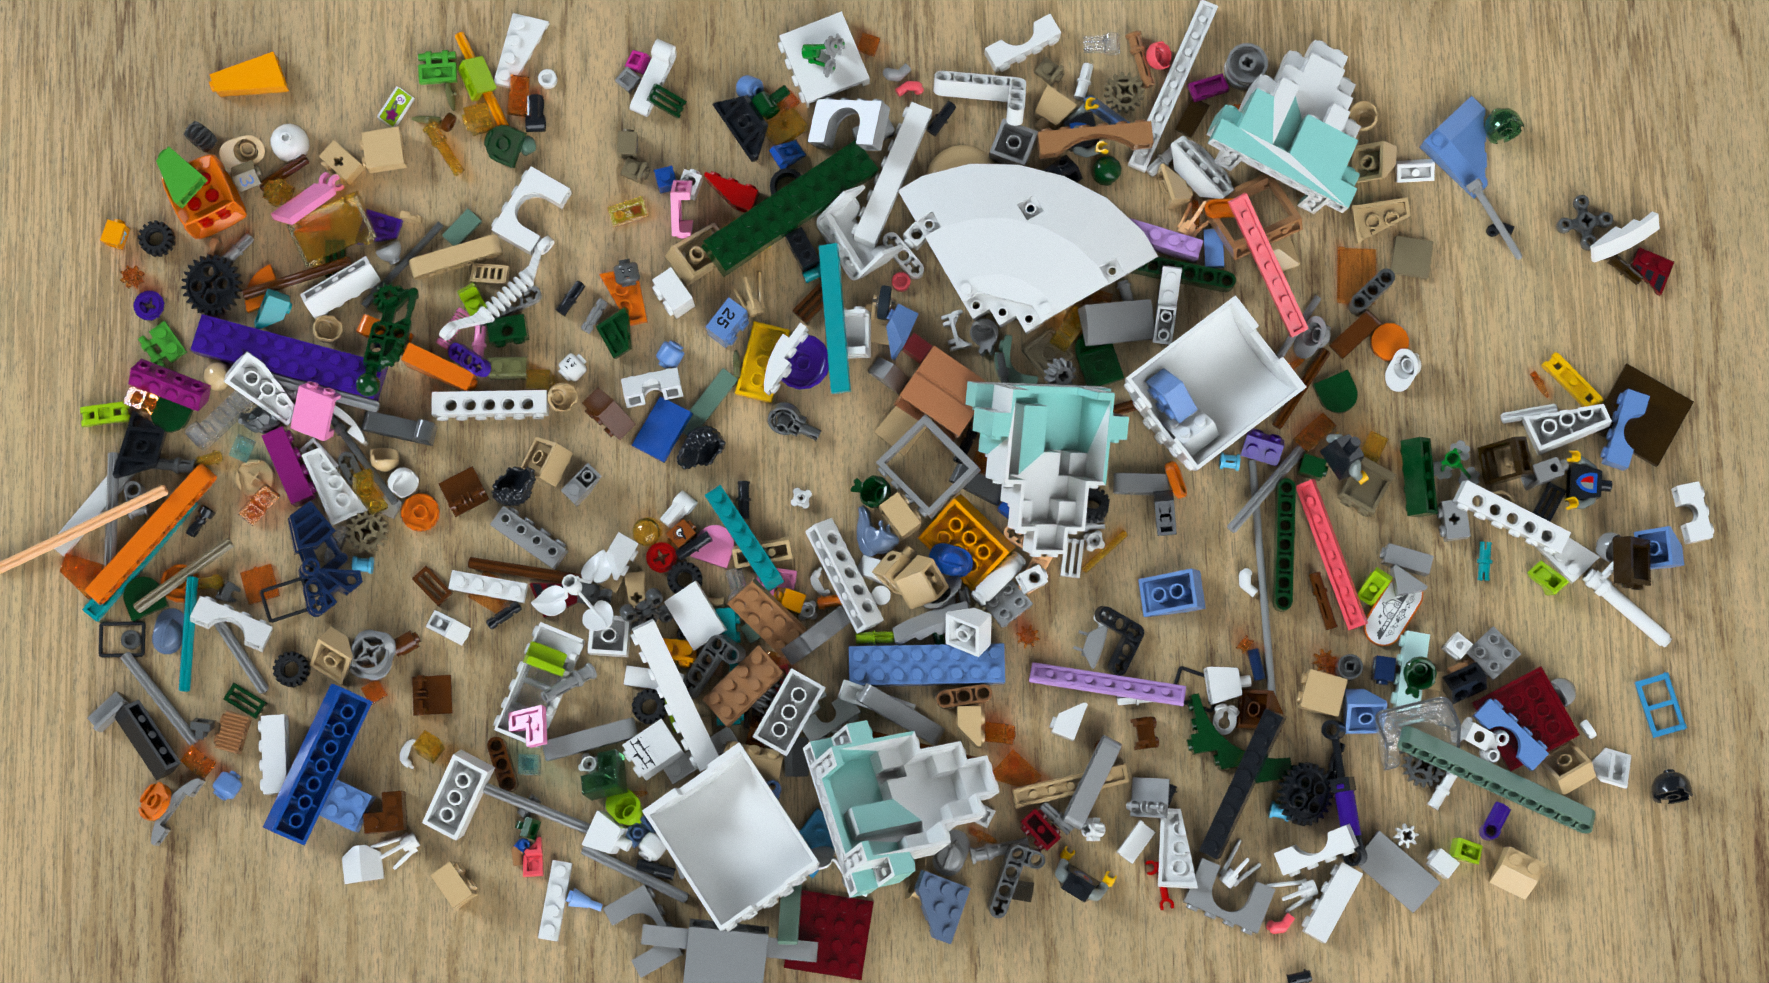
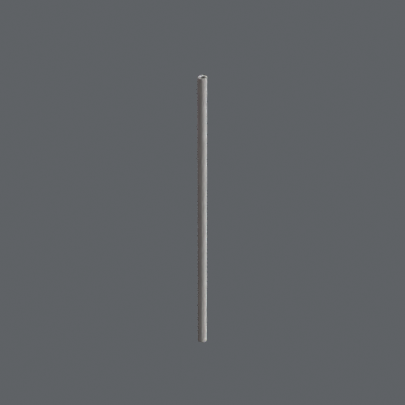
[1248,460,1276,695]

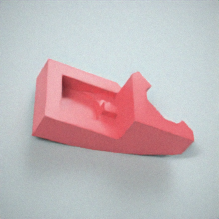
[523,837,544,877]

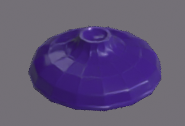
[781,335,829,390]

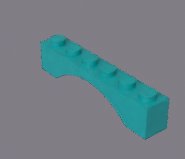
[705,485,785,591]
[715,608,744,726]

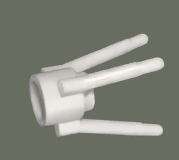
[371,832,420,870]
[1219,839,1261,889]
[1266,878,1318,913]

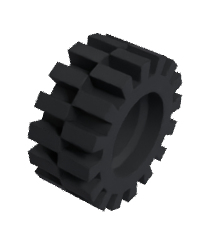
[138,220,176,257]
[1086,487,1110,523]
[667,561,703,594]
[273,651,311,687]
[632,689,667,725]

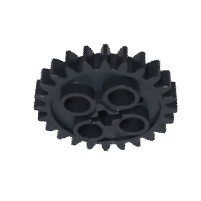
[181,254,243,316]
[1277,762,1334,826]

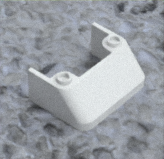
[816,185,903,280]

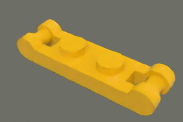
[1541,352,1604,407]

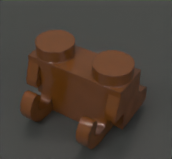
[1130,716,1159,751]

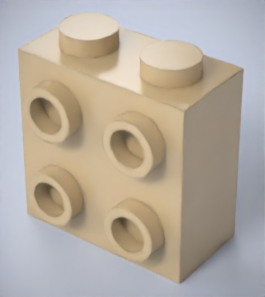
[359,126,407,174]
[1296,669,1348,718]

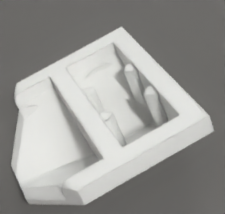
[1592,748,1631,789]
[342,845,384,884]

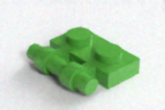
[418,50,458,85]
[138,321,187,367]

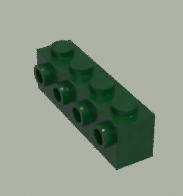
[1400,437,1438,517]

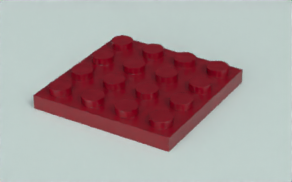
[1472,666,1580,772]
[784,890,874,980]

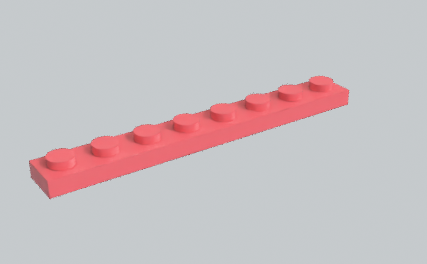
[1228,193,1309,338]
[1296,479,1368,630]

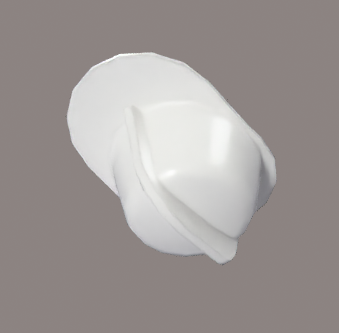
[1385,349,1421,392]

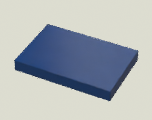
[632,396,693,463]

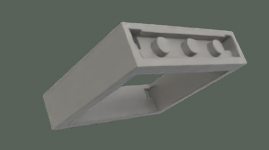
[876,414,981,519]

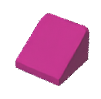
[625,50,652,75]

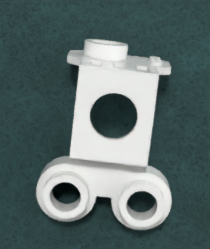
[1454,717,1509,763]

